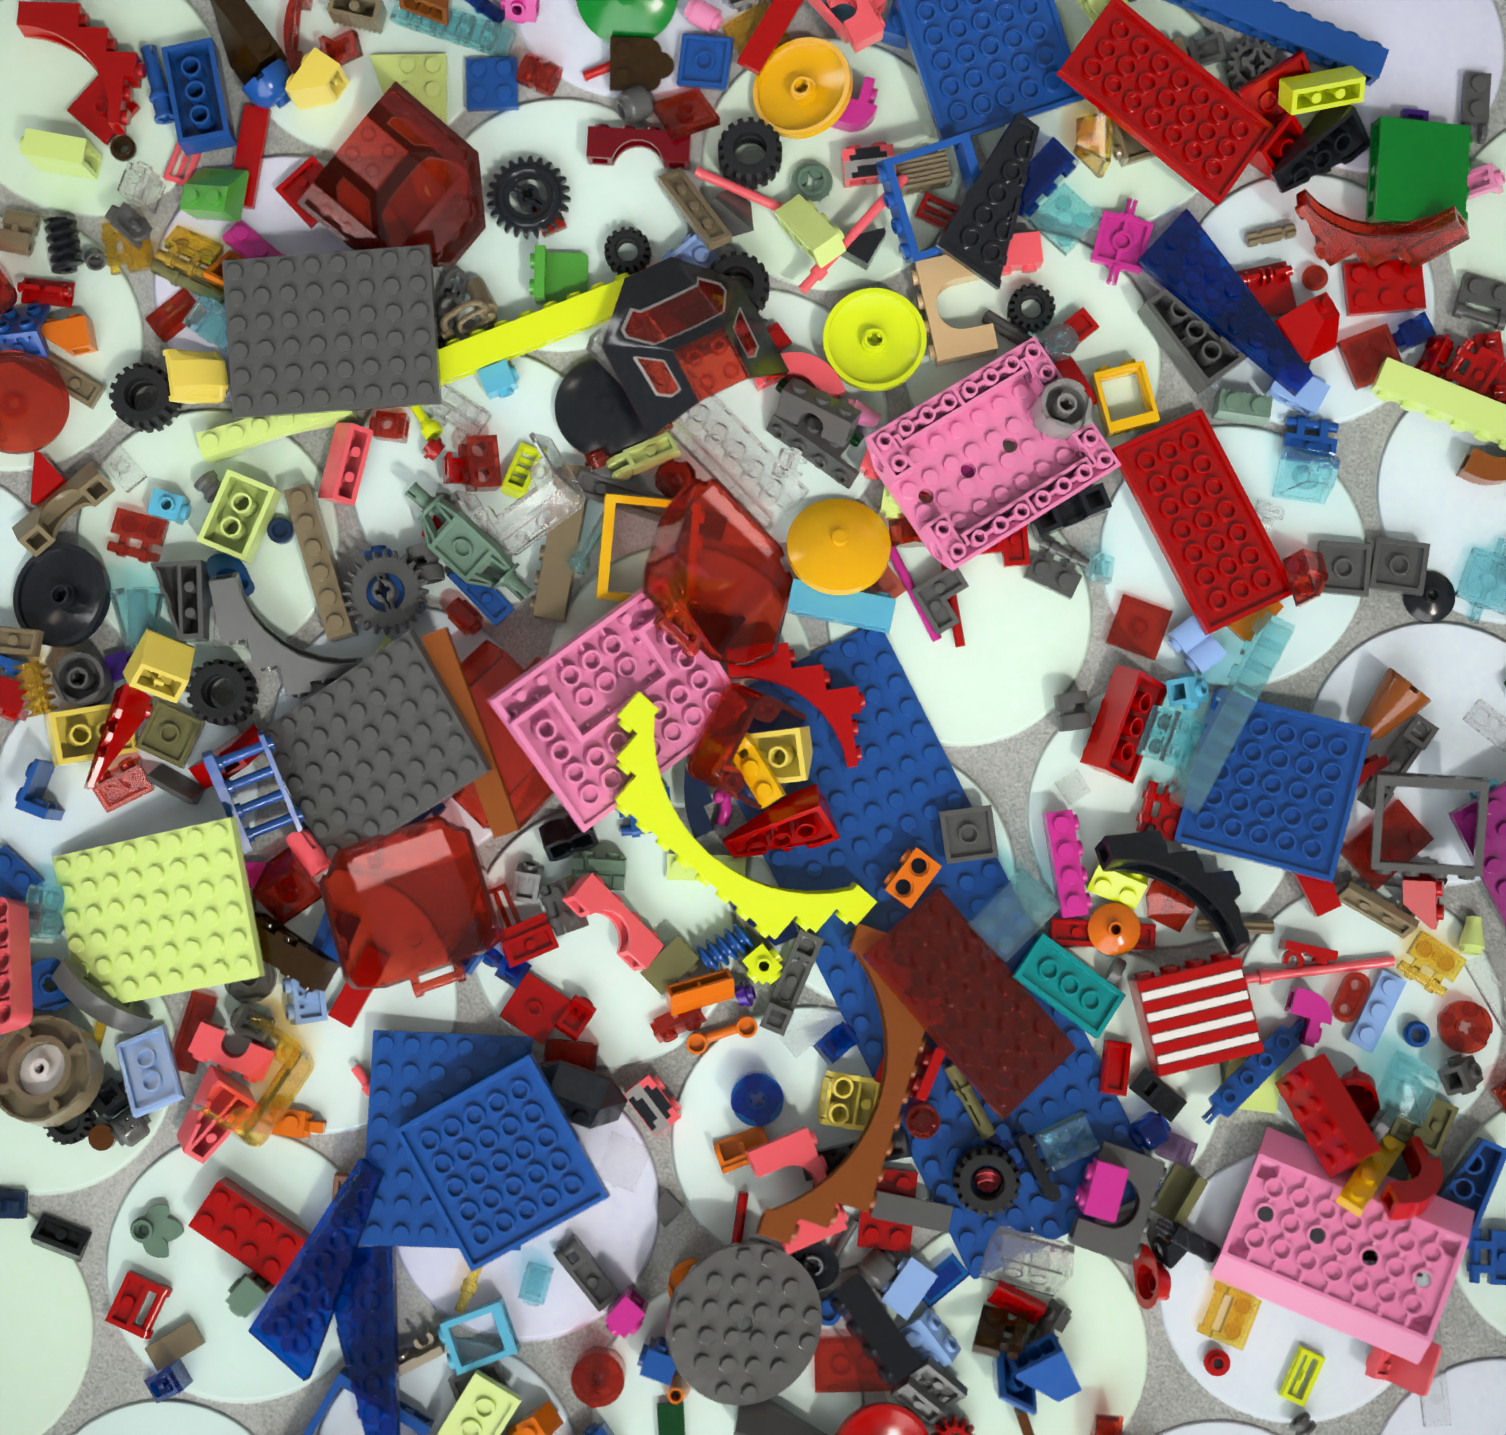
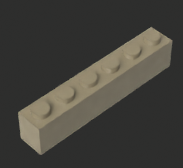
[530,462,593,623]
[283,483,358,643]

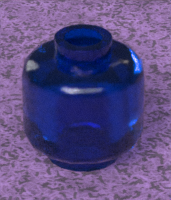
[1130,1111,1171,1151]

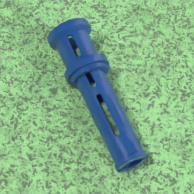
[140,45,174,125]

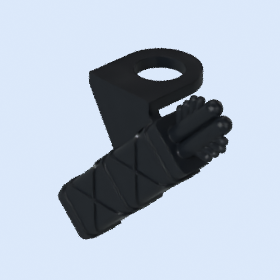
[1150,1217,1220,1269]

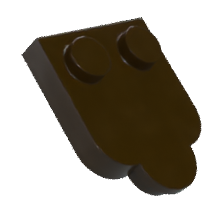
[609,37,674,92]

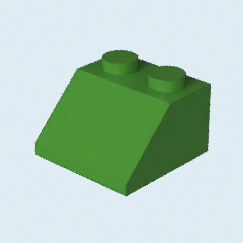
[180,168,249,222]

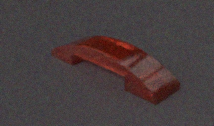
[283,0,312,74]

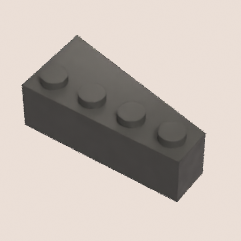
[1136,288,1247,394]

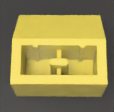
[285,47,350,110]
[122,628,195,704]

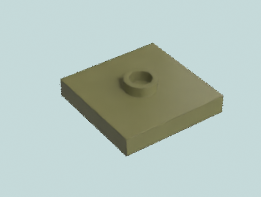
[135,699,206,769]

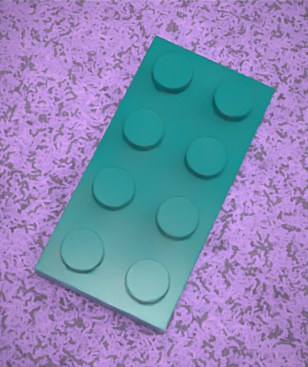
[1011,933,1126,1039]

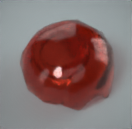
[654,459,697,499]

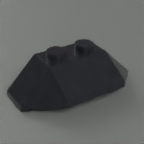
[538,1060,627,1129]

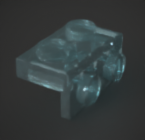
[1034,1111,1100,1171]

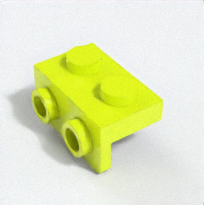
[1086,860,1148,910]

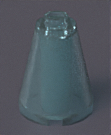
[110,587,164,654]

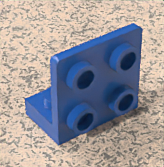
[0,303,51,363]
[15,758,65,821]

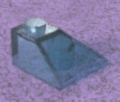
[1272,446,1340,504]
[1376,1049,1441,1127]

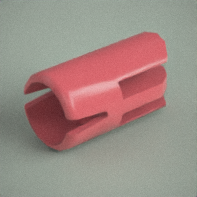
[286,828,332,877]

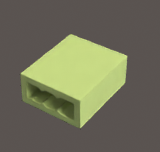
[19,128,103,180]

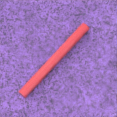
[694,166,784,211]

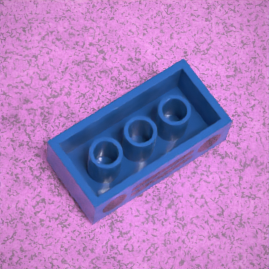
[161,37,237,156]

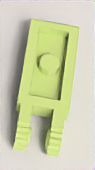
[605,432,681,482]

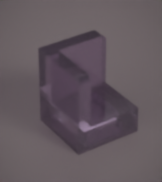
[1154,1129,1198,1169]

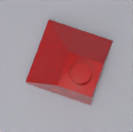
[1274,292,1340,366]

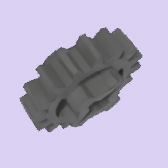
[1225,38,1282,88]

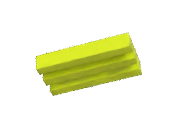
[1278,1345,1326,1407]

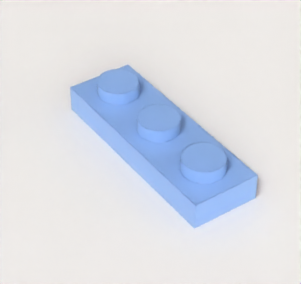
[1346,969,1407,1053]

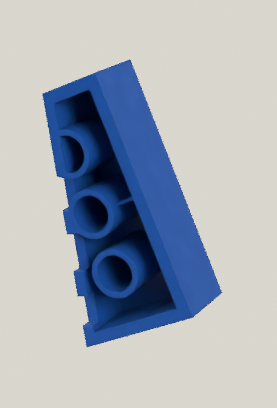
[1436,1137,1506,1250]

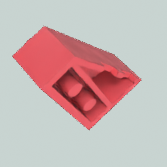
[176,1064,257,1164]

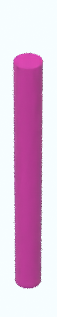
[890,546,942,642]

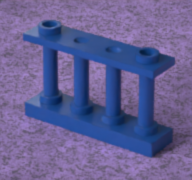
[201,730,305,854]

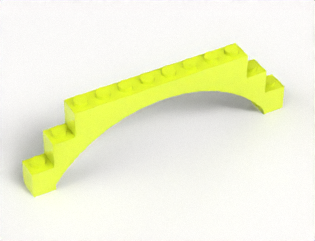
[614,691,877,939]

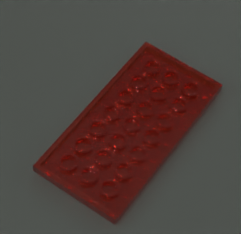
[862,887,1077,1120]

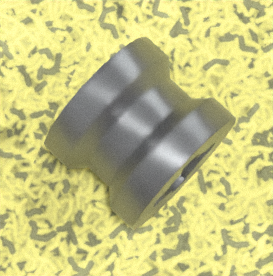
[194,470,222,503]

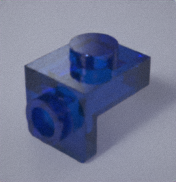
[812,1021,860,1066]

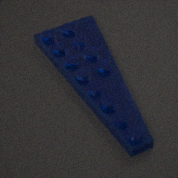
[1136,209,1314,396]
[248,1158,384,1381]
[318,1245,400,1435]

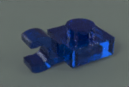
[482,947,532,989]

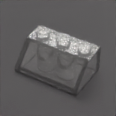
[978,1226,1075,1297]

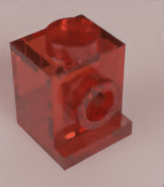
[369,410,410,444]

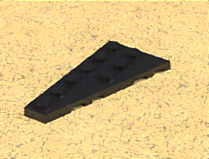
[934,112,1040,290]

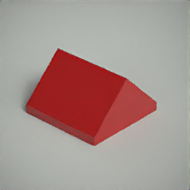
[1250,113,1304,181]

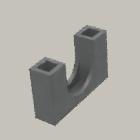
[1067,1138,1167,1265]

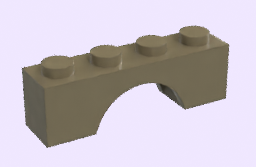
[12,461,115,557]

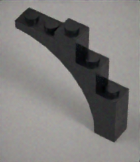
[1094,830,1251,955]

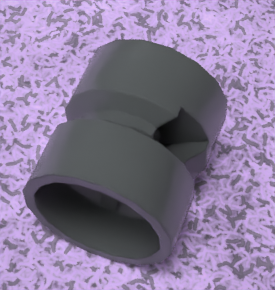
[406,543,445,585]
[1053,690,1092,732]

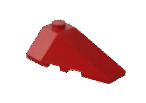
[84,683,153,790]
[723,784,840,858]

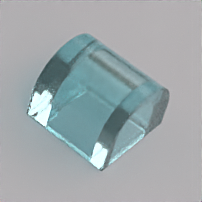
[1088,554,1115,584]

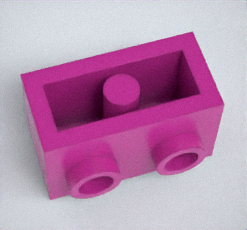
[604,1286,649,1338]

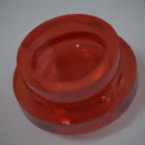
[1301,265,1328,291]
[584,449,610,470]

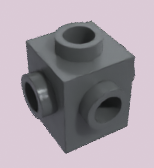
[1437,1054,1484,1096]

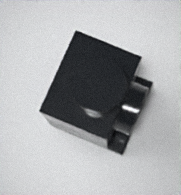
[91,1077,129,1123]

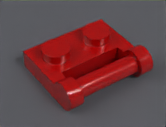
[105,1270,173,1340]

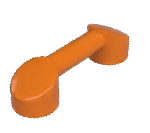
[686,1015,758,1055]

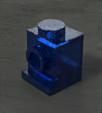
[1390,311,1436,353]

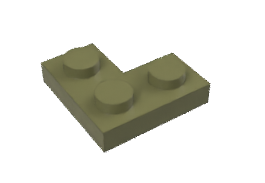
[1387,1096,1459,1157]

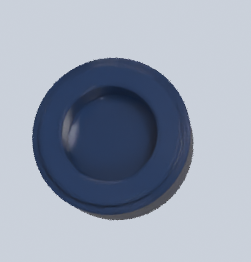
[267,517,295,544]

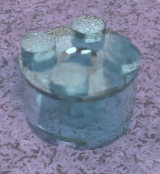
[182,295,228,353]

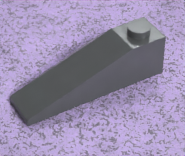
[733,1399,827,1435]

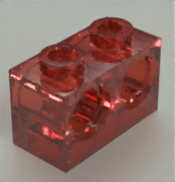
[458,435,502,493]

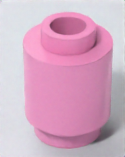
[684,0,724,34]

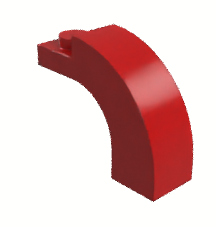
[1380,1137,1443,1220]

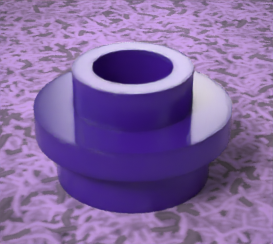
[734,980,756,1007]

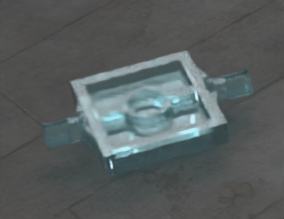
[1455,538,1506,624]

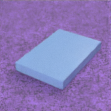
[115,1024,186,1118]

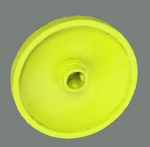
[823,288,927,392]

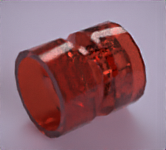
[516,52,563,98]
[903,1100,941,1140]

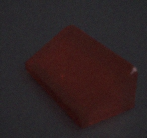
[145,288,204,343]

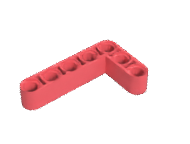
[0,897,33,1035]

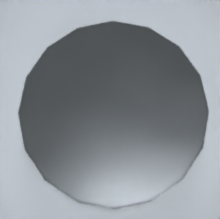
[224,961,277,1004]

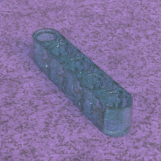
[390,0,516,57]

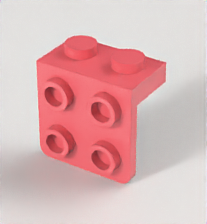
[1365,1341,1442,1396]

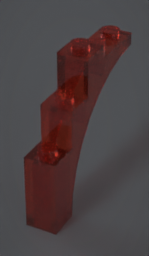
[1295,189,1470,270]

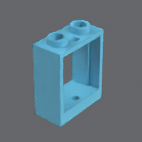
[438,1297,521,1375]

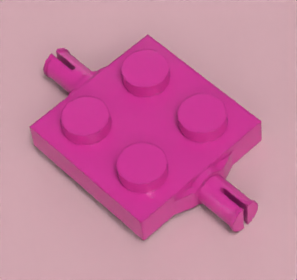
[1090,198,1154,286]

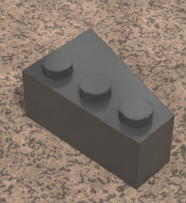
[150,560,214,643]

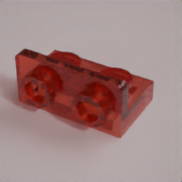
[92,756,155,813]

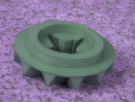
[792,161,833,202]

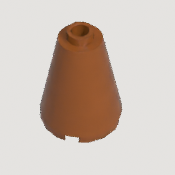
[1358,668,1432,741]

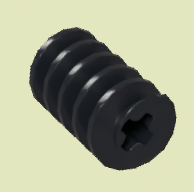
[43,217,84,274]

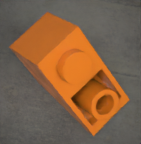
[41,313,98,356]

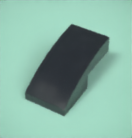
[1129,1067,1187,1123]

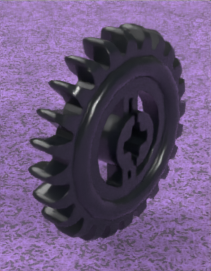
[486,155,571,240]

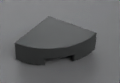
[658,1189,684,1227]

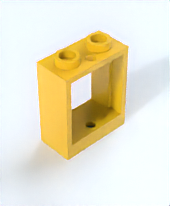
[1090,359,1160,438]

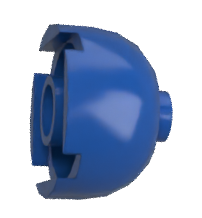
[242,59,292,109]

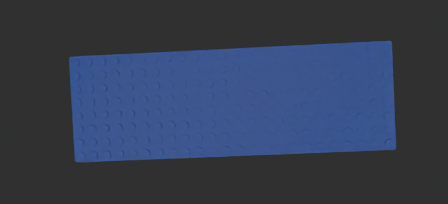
[709,629,1160,1279]

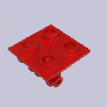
[1235,261,1297,319]

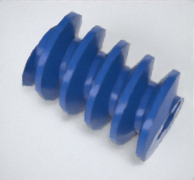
[696,922,756,973]

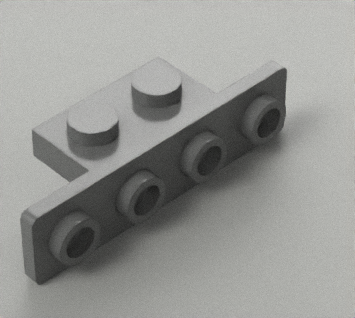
[766,413,859,489]

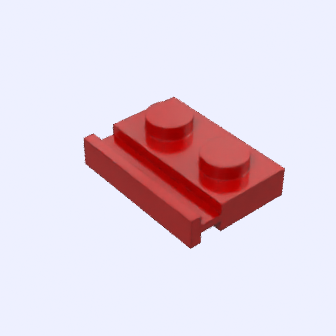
[495,912,559,968]

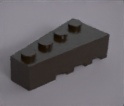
[253,910,340,992]

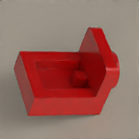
[554,995,597,1041]

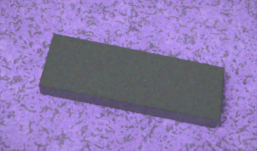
[869,1190,953,1233]

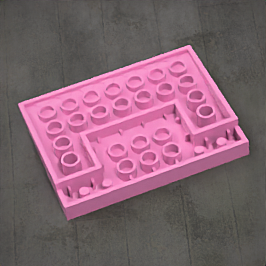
[487,578,748,832]

